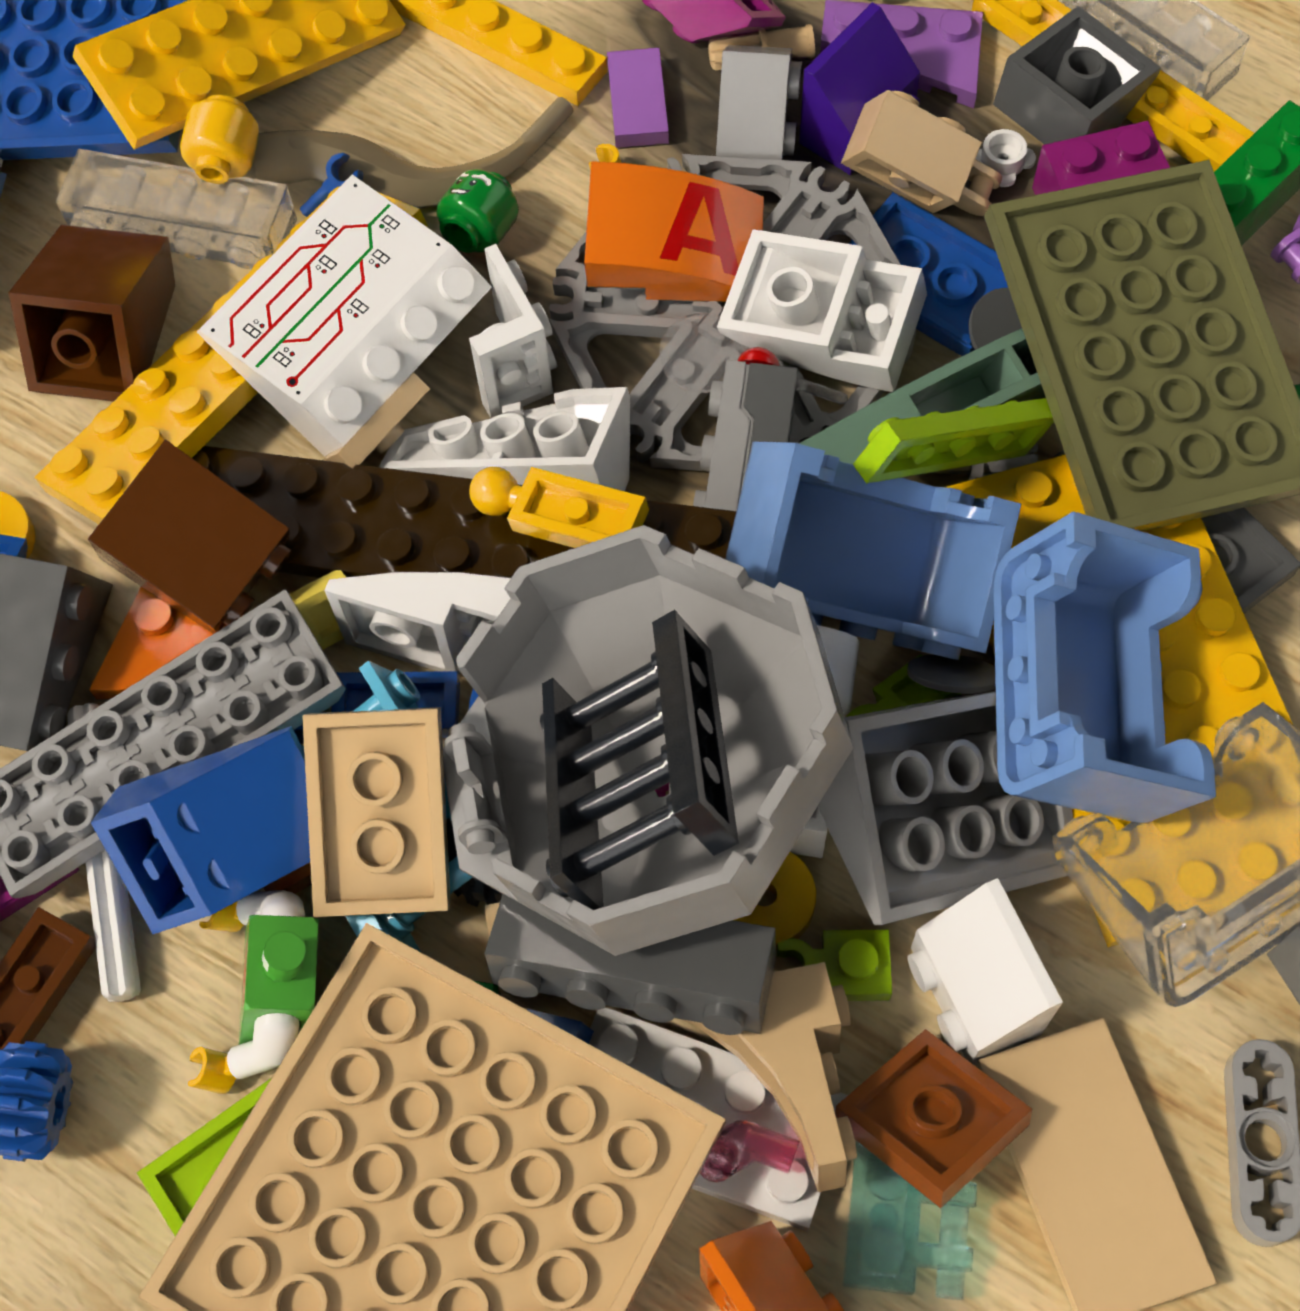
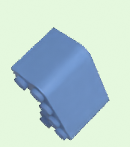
[725,441,1021,660]
[993,511,1216,823]

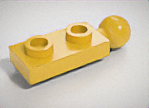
[469,467,649,548]

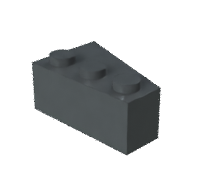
[0,554,113,751]

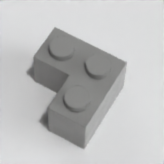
[716,45,802,160]

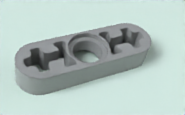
[1224,1039,1300,1247]

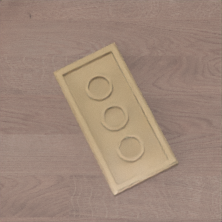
[975,1018,1217,1311]

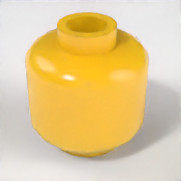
[180,95,259,184]

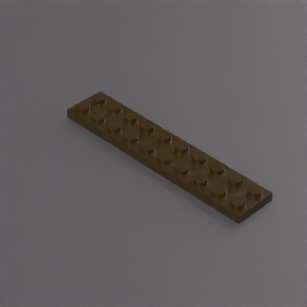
[192,446,736,578]

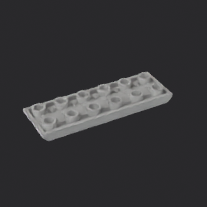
[0,589,346,899]

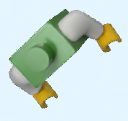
[188,890,318,1094]

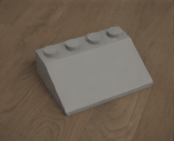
[818,690,1081,925]

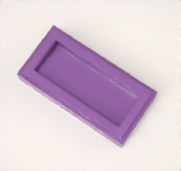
[607,48,669,148]

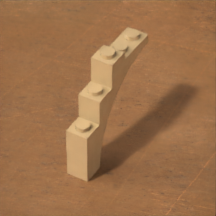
[484,902,857,1192]

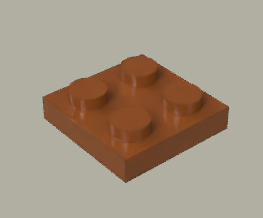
[835,1029,1033,1209]

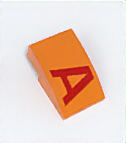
[584,161,764,302]

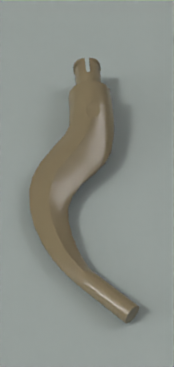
[202,97,573,208]

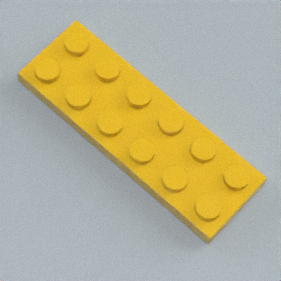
[72,0,406,150]

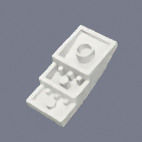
[324,572,511,675]

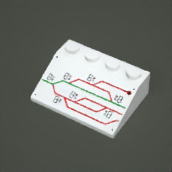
[197,174,492,457]

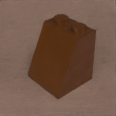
[8,225,175,401]
[88,439,292,634]

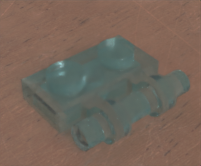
[842,1141,977,1300]

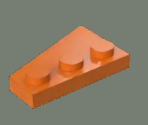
[89,587,227,699]

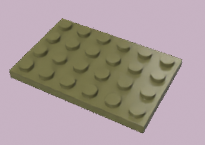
[984,160,1300,532]

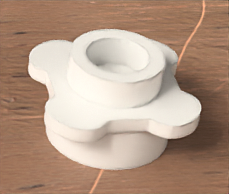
[976,129,1036,187]

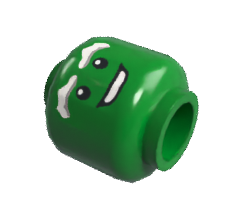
[436,169,519,253]

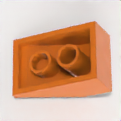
[699,1221,844,1311]

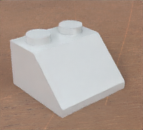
[907,878,1063,1065]

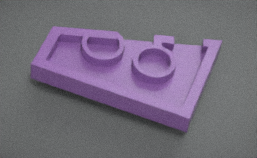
[820,0,983,108]

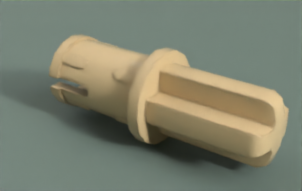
[708,24,815,71]

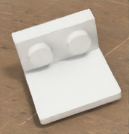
[469,244,557,418]

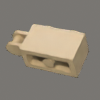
[841,90,1002,216]

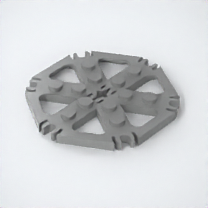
[549,154,916,472]

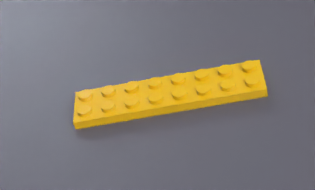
[34,187,428,524]

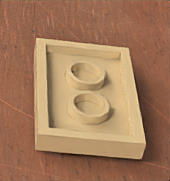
[302,707,451,917]

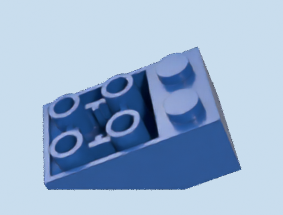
[91,726,310,934]

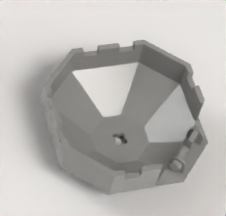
[443,525,853,956]

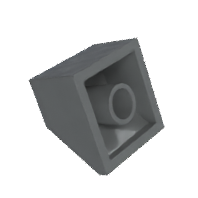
[993,6,1161,145]

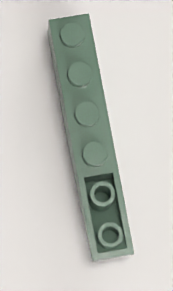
[799,328,1046,464]

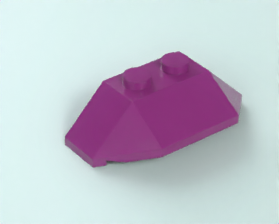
[642,0,786,43]

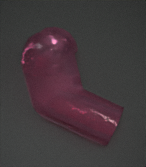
[700,1120,800,1183]

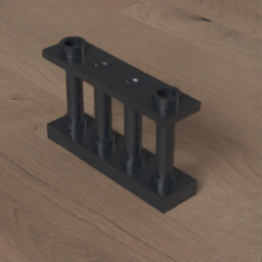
[540,609,739,910]

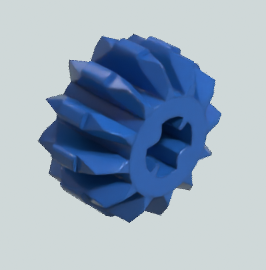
[0,1041,74,1162]

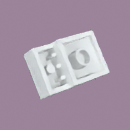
[717,229,927,392]

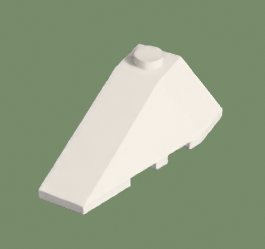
[379,387,630,491]

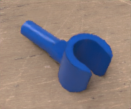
[300,153,363,217]

